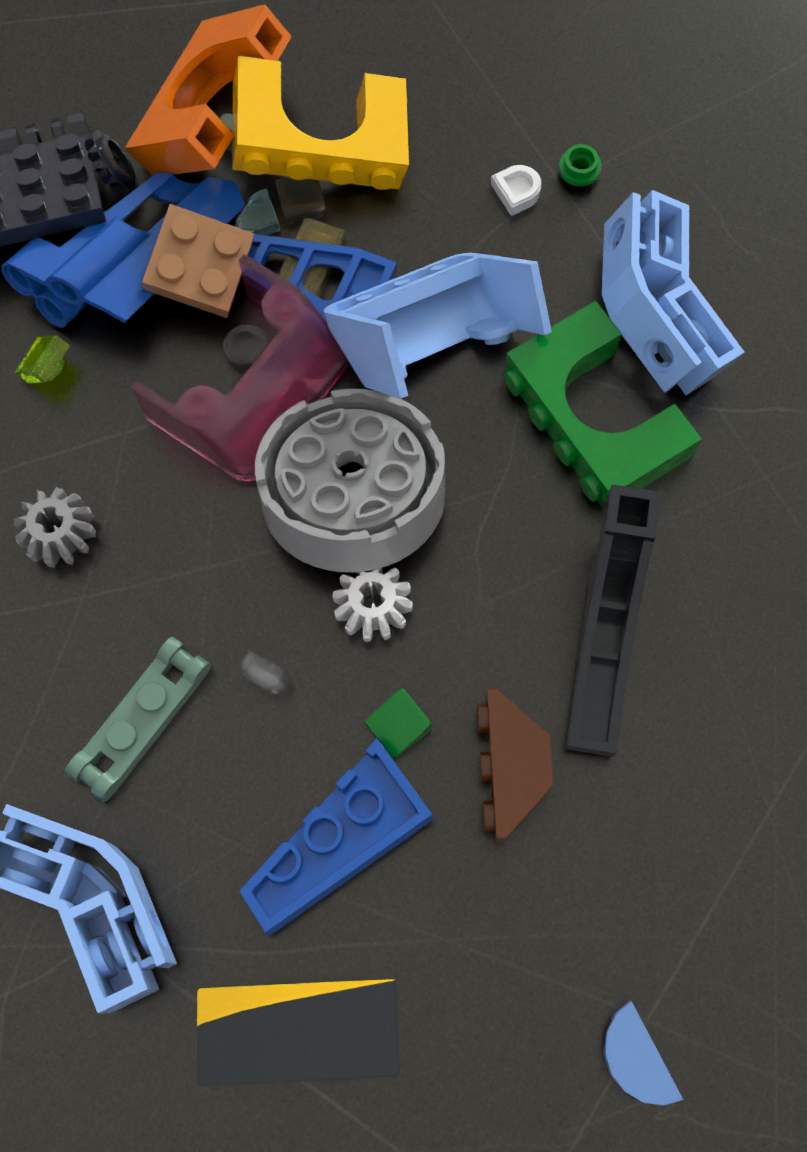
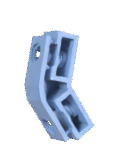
[602,190,745,395]
[0,804,177,1013]

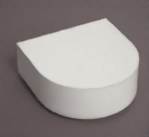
[491,165,541,216]

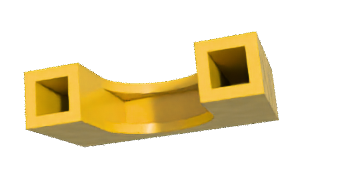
[232,56,409,190]

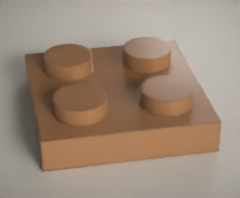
[142,204,254,318]

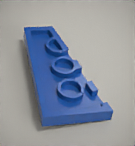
[239,738,434,936]

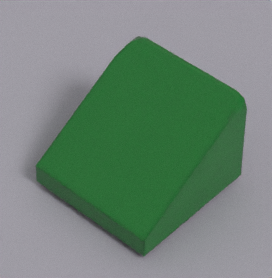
[364,688,432,760]

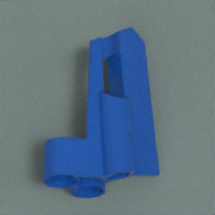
[1,172,245,328]

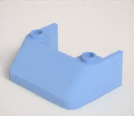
[324,253,552,399]

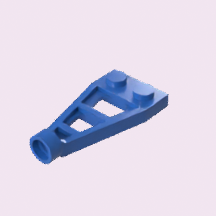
[243,234,397,330]

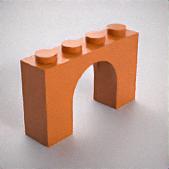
[124,4,292,176]

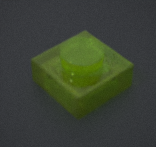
[15,335,70,383]

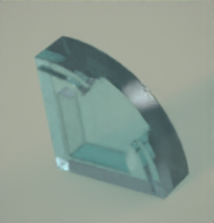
[236,188,280,235]

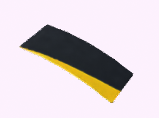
[197,979,400,1085]

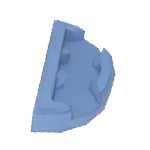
[603,1001,683,1105]

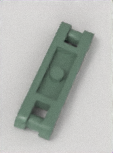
[64,637,211,803]

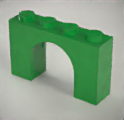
[503,301,702,508]

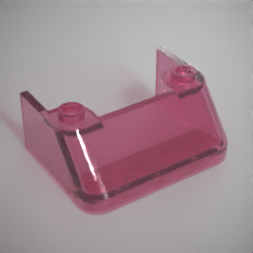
[132,254,348,481]

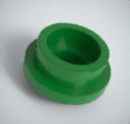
[559,144,602,187]

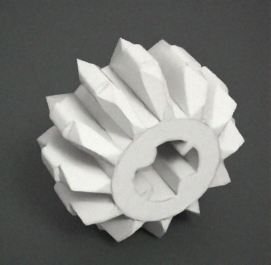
[332,567,413,642]

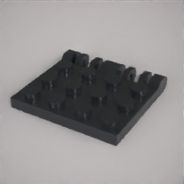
[0,111,106,247]

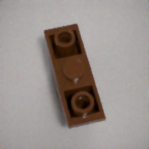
[477,689,554,844]

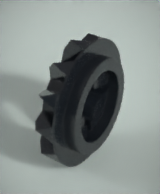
[84,130,136,196]

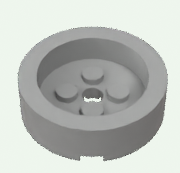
[255,389,445,573]

